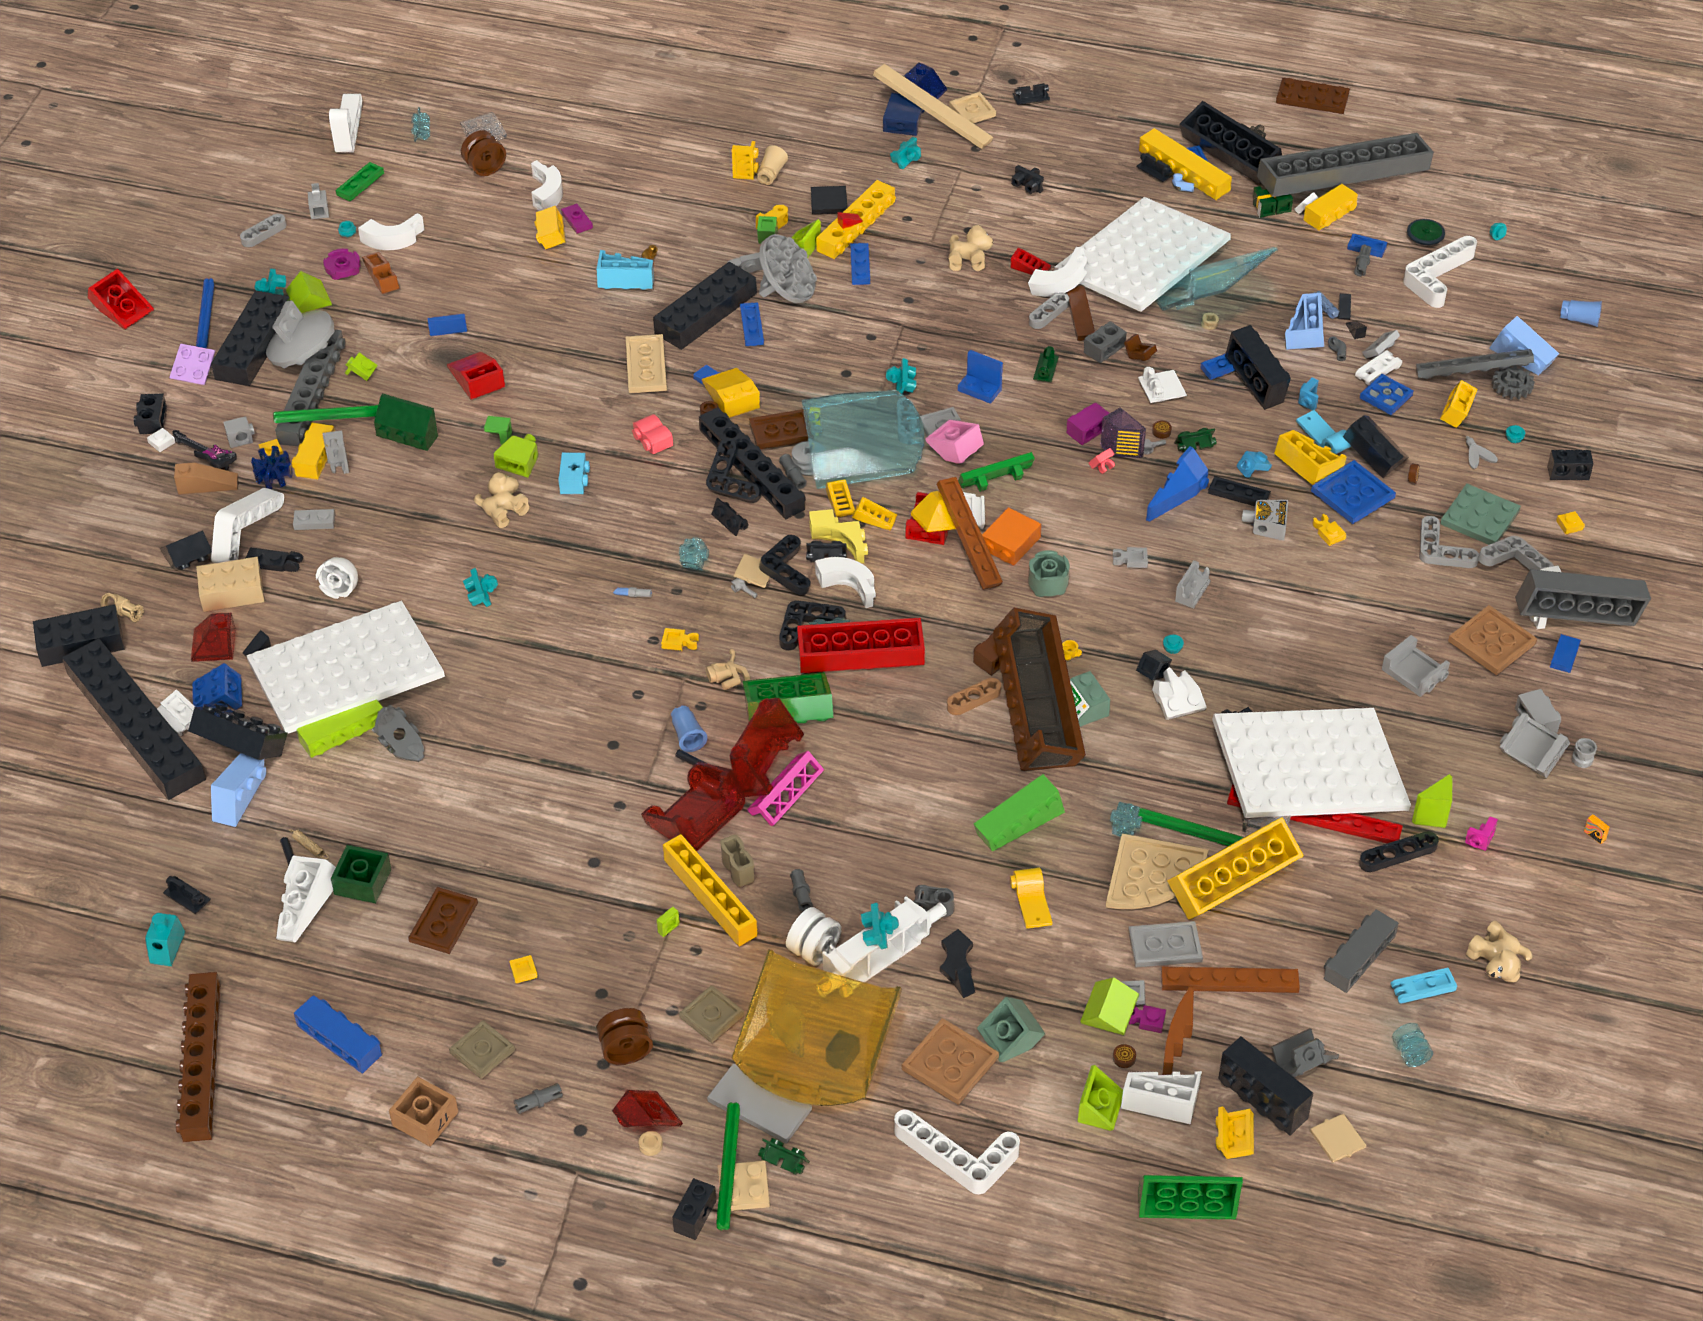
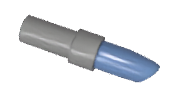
[613,587,652,597]

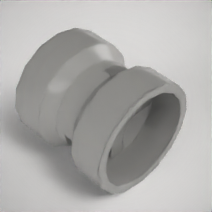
[1572,738,1597,768]

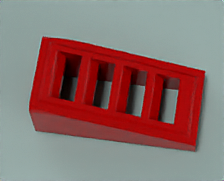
[1011,248,1051,275]

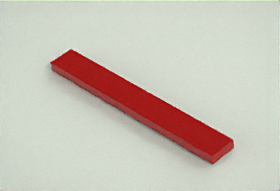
[1227,784,1403,844]

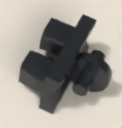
[1011,165,1044,194]

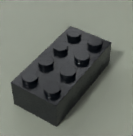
[1225,325,1291,410]
[33,604,125,667]
[188,703,288,760]
[1218,1036,1314,1135]

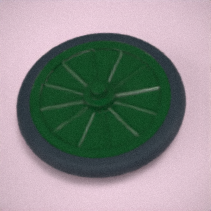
[1407,219,1445,245]

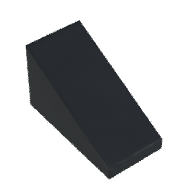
[1338,293,1351,320]
[1346,321,1367,339]
[243,630,271,657]
[955,964,976,998]

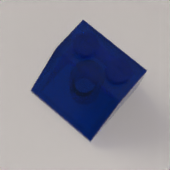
[899,63,947,99]

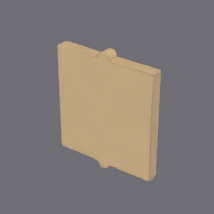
[734,554,770,588]
[1310,1114,1366,1163]

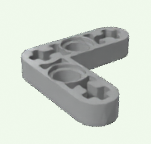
[1419,516,1479,568]
[1478,536,1554,570]

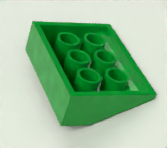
[743,672,834,728]
[1138,1175,1243,1220]

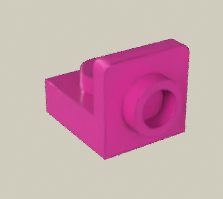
[1465,816,1498,851]

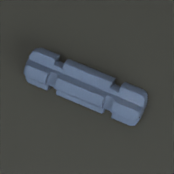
[1314,291,1339,319]

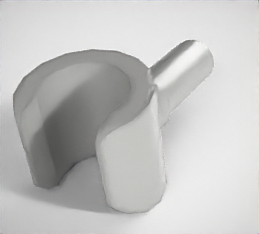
[1141,439,1166,455]
[731,578,758,598]

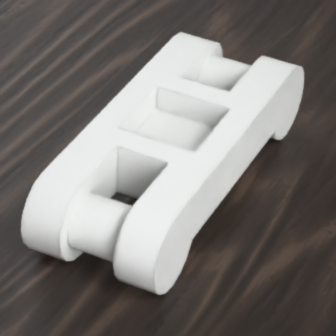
[1355,350,1402,386]

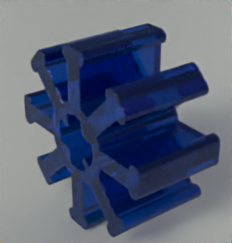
[251,446,293,489]

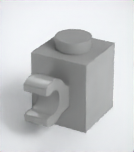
[308,183,329,220]

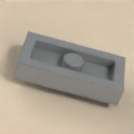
[1362,329,1400,359]
[293,509,335,530]

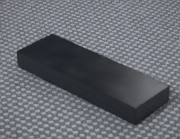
[1208,476,1271,506]

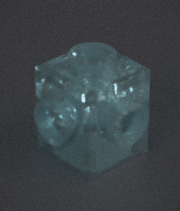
[679,537,709,570]
[1110,802,1143,836]

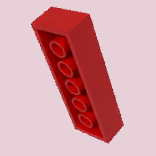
[797,618,925,673]

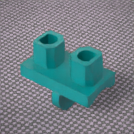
[890,137,921,169]
[254,269,286,295]
[886,358,917,396]
[463,568,498,607]
[861,902,899,950]

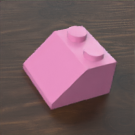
[926,420,984,464]

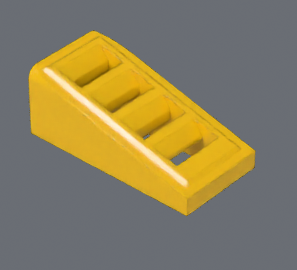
[826,479,855,517]
[852,497,897,531]

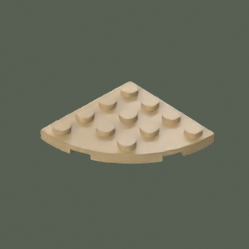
[1106,834,1209,909]

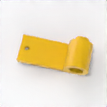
[1010,867,1052,929]

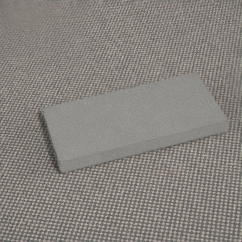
[707,1063,812,1144]

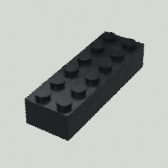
[1179,101,1282,185]
[653,262,757,350]
[211,290,290,386]

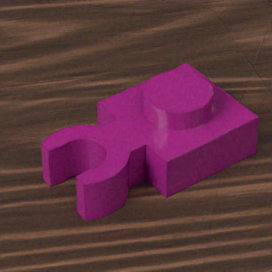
[1129,1005,1166,1034]

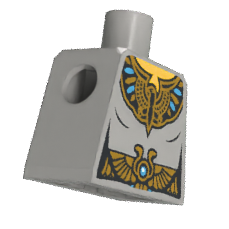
[1242,500,1288,540]

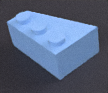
[1285,293,1324,350]
[1489,316,1559,376]
[211,753,266,827]

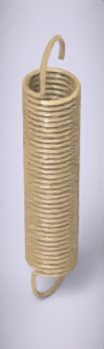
[289,829,329,859]

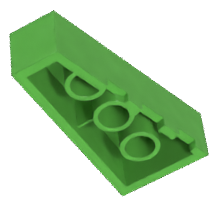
[974,774,1065,851]

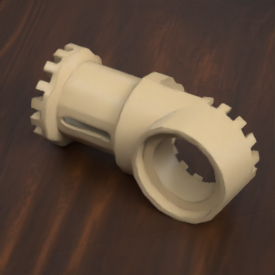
[100,593,144,622]

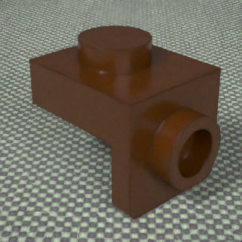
[1124,334,1157,361]

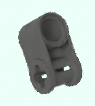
[913,885,954,917]

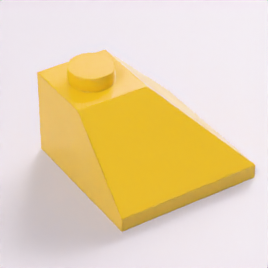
[911,491,956,532]

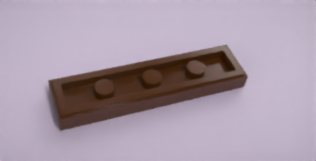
[1066,286,1095,341]

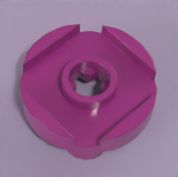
[323,248,361,280]

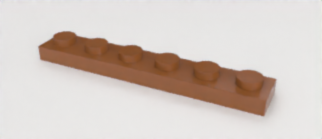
[936,477,1003,590]
[1161,967,1300,993]

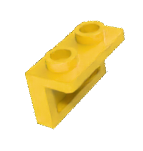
[1216,1106,1254,1159]

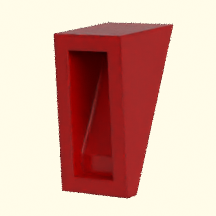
[837,212,863,229]

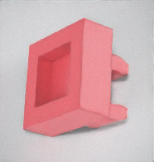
[1089,448,1115,474]

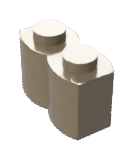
[720,834,754,887]

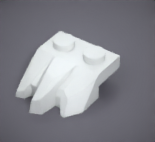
[1152,667,1207,720]

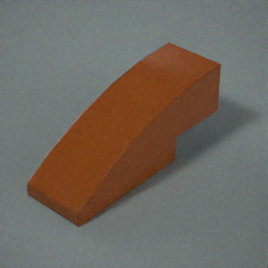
[362,252,399,294]

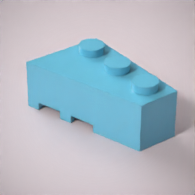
[597,250,654,290]

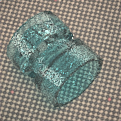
[1392,1023,1434,1067]

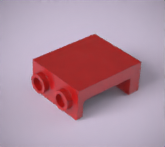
[905,492,949,545]

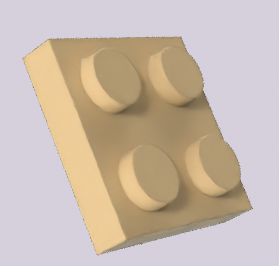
[949,92,996,123]
[718,1161,770,1211]

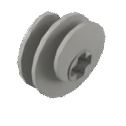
[792,441,827,475]

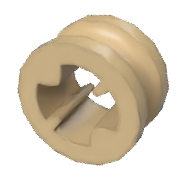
[1201,313,1219,330]

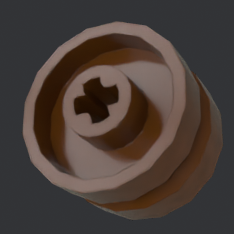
[460,130,506,176]
[596,1008,653,1065]

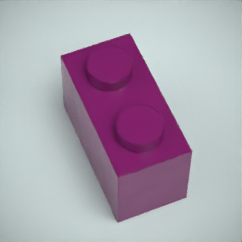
[1066,402,1111,445]

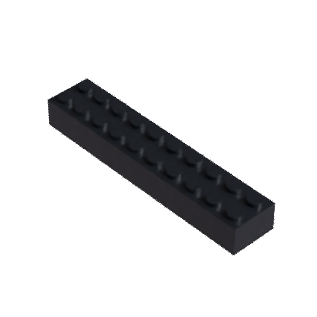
[62,638,206,801]

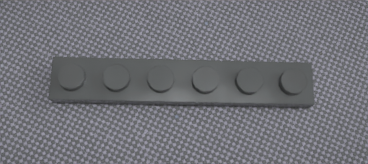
[1416,349,1534,379]

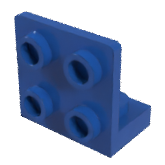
[958,350,1003,404]
[192,663,242,710]

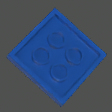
[1311,460,1396,524]

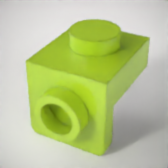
[345,352,378,381]

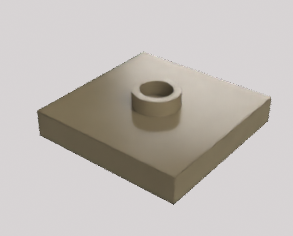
[679,985,744,1043]
[449,1020,515,1079]

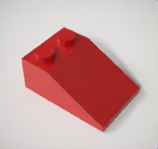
[87,268,154,330]

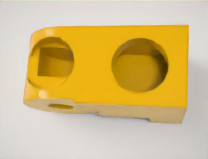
[756,205,788,230]

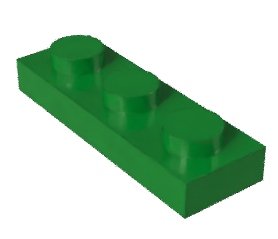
[336,162,384,201]

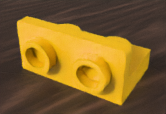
[732,141,759,180]

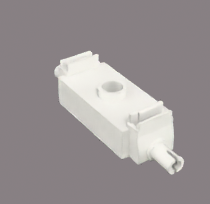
[816,896,947,998]

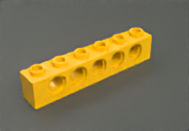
[816,180,896,259]

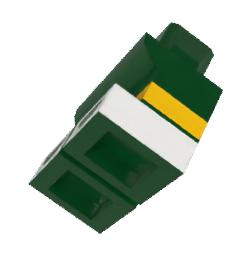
[1253,186,1293,218]

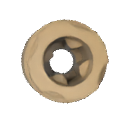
[757,146,788,185]

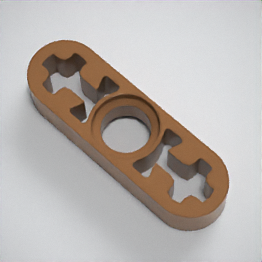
[947,678,1001,715]

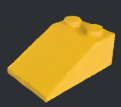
[702,368,760,418]

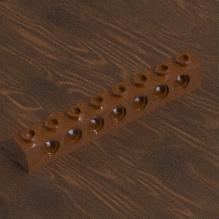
[176,972,221,1142]

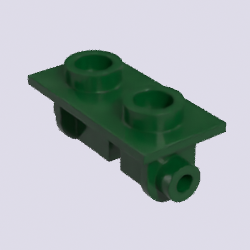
[1033,346,1059,382]
[1174,428,1217,452]
[758,1138,810,1175]

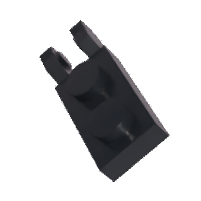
[245,547,304,572]

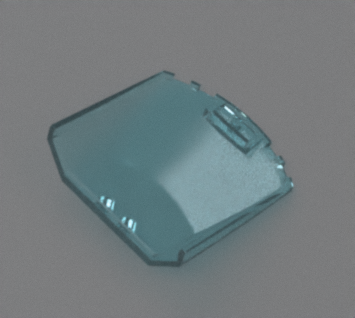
[1155,247,1278,311]
[802,390,925,489]

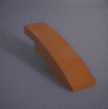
[1162,987,1194,1075]

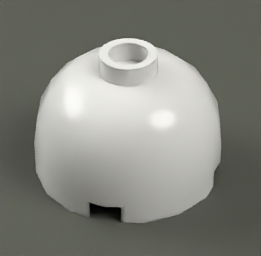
[316,557,358,599]

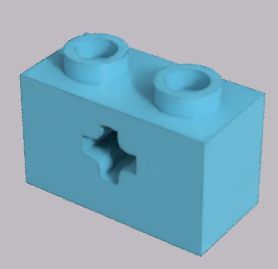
[559,453,590,494]

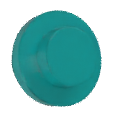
[338,221,356,237]
[1489,223,1507,241]
[1506,425,1526,443]
[1163,634,1184,654]

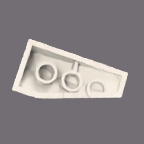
[276,856,336,942]

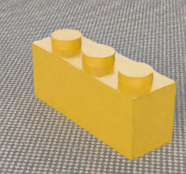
[1303,184,1358,230]
[292,423,335,480]

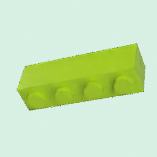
[296,699,383,758]

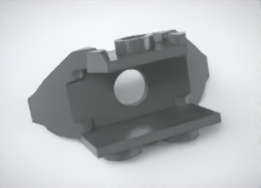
[372,705,425,762]
[1271,1028,1339,1077]

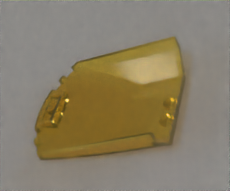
[732,949,902,1106]

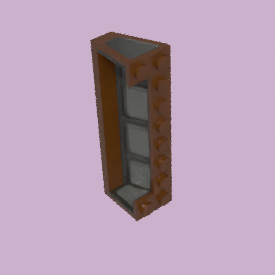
[993,607,1086,771]

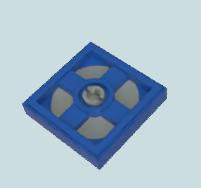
[1360,374,1414,415]

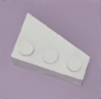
[1121,1071,1202,1124]

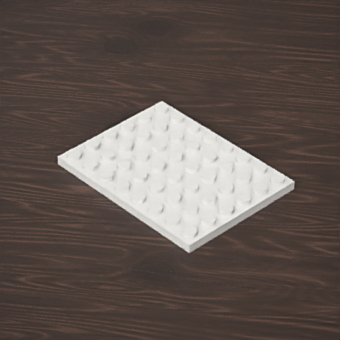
[1054,197,1231,312]
[247,601,445,734]
[1212,708,1411,818]

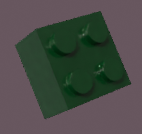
[331,845,392,904]

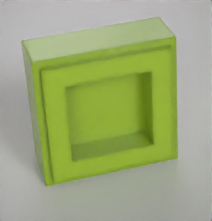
[657,907,679,937]

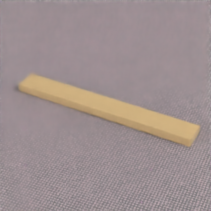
[873,64,993,149]

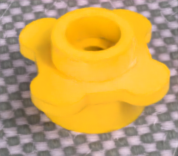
[1062,640,1082,661]

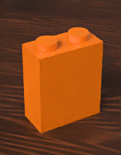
[982,507,1041,566]

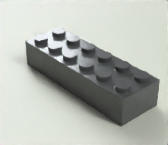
[1515,569,1651,626]

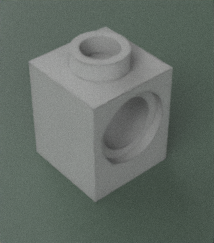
[223,416,255,448]

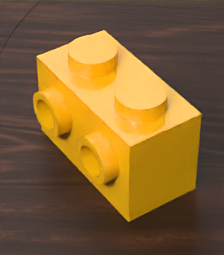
[534,206,565,249]

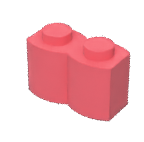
[632,414,673,454]

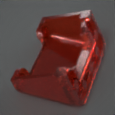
[729,698,804,797]
[641,762,745,851]

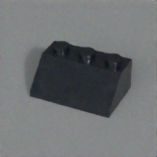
[1343,415,1409,478]

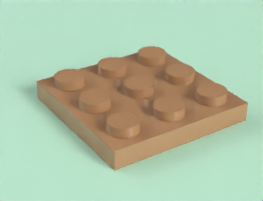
[1448,605,1538,675]
[902,1018,999,1105]

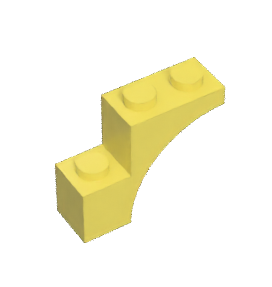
[809,509,868,564]

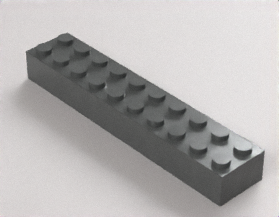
[1257,133,1434,197]

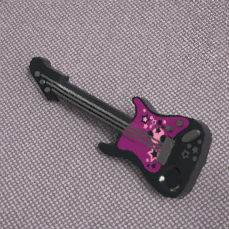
[172,430,237,471]

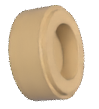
[639,1131,663,1156]

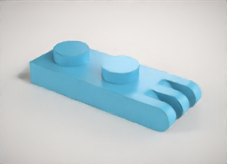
[1390,968,1457,1003]

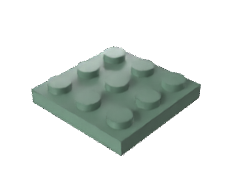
[1440,484,1521,545]

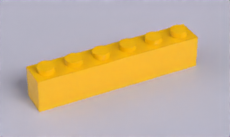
[1139,128,1232,200]
[663,834,757,947]

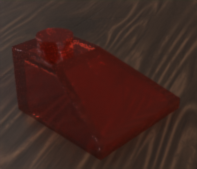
[191,613,236,662]
[612,1090,683,1128]

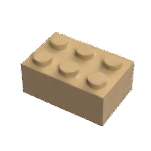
[197,557,265,612]

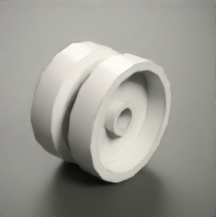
[786,907,841,966]

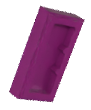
[561,203,593,234]

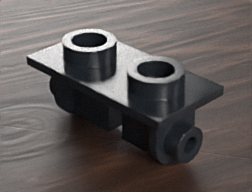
[1012,83,1050,105]
[1136,153,1175,182]
[711,498,749,536]
[806,541,847,562]
[163,876,211,914]

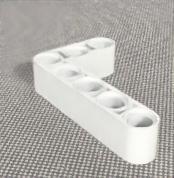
[329,94,362,153]
[1403,236,1477,308]
[211,488,284,563]
[894,1110,1020,1194]

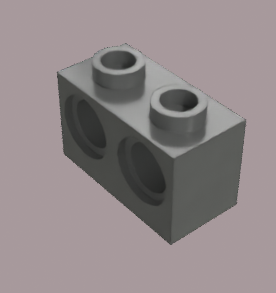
[1084,321,1127,363]

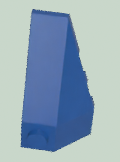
[1146,447,1209,522]

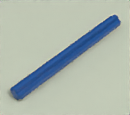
[196,278,214,349]

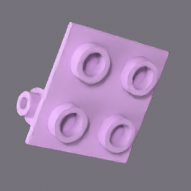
[169,344,215,385]

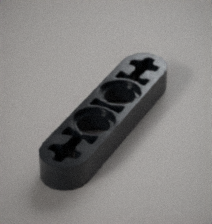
[1359,831,1439,872]

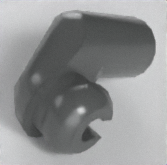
[1328,336,1347,361]

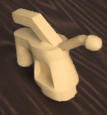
[706,649,750,690]

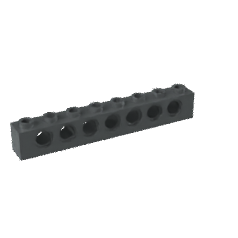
[275,329,346,447]

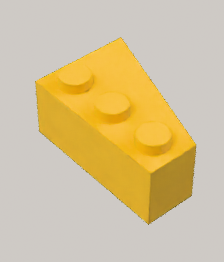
[1274,430,1347,485]

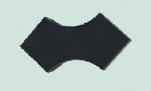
[940,929,973,985]

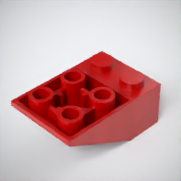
[447,352,505,400]

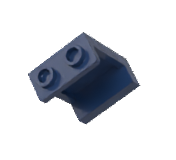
[883,93,925,136]

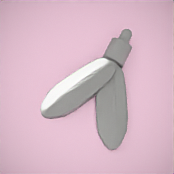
[1466,436,1498,469]

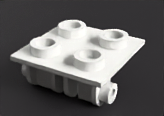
[1138,367,1187,403]

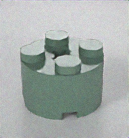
[1028,550,1070,597]

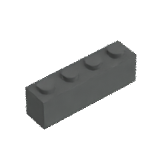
[1324,909,1399,993]

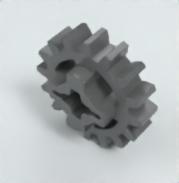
[1492,365,1535,400]

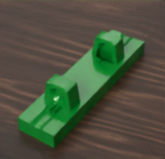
[958,452,1035,492]

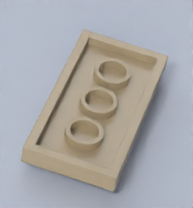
[626,334,667,393]

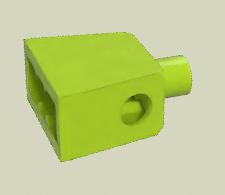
[494,434,538,478]

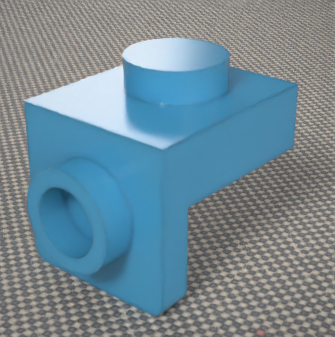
[1298,377,1319,411]
[1237,451,1272,478]

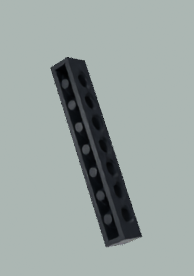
[699,407,806,520]

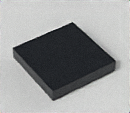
[811,186,847,214]

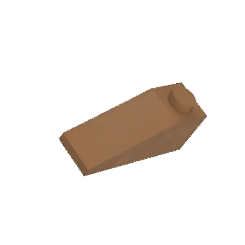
[174,463,238,495]

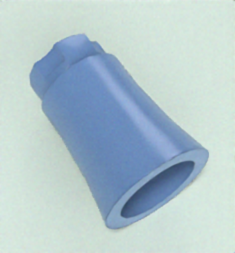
[1560,300,1602,327]
[671,706,708,752]

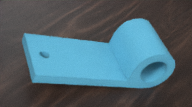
[1296,410,1351,454]

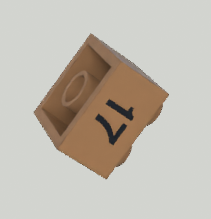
[389,1076,458,1147]

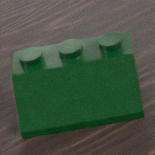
[374,393,438,451]

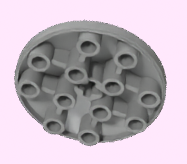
[759,234,817,303]
[266,300,335,368]

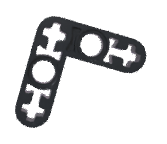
[706,438,761,503]
[759,535,811,595]
[779,600,846,651]

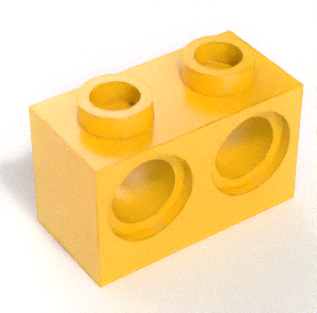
[1440,380,1478,428]

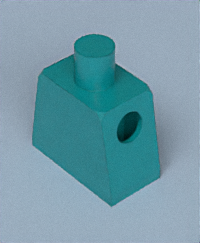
[145,913,185,967]

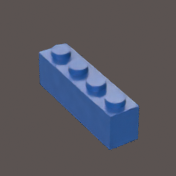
[294,995,382,1074]

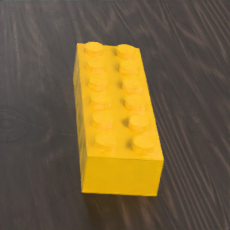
[1167,817,1304,920]

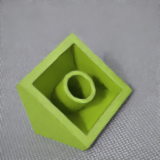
[791,219,821,258]
[286,271,332,313]
[1412,774,1452,828]
[1080,977,1139,1035]
[1078,1065,1123,1131]

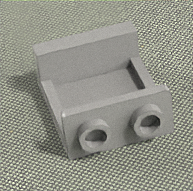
[1382,635,1450,697]
[1500,712,1570,778]

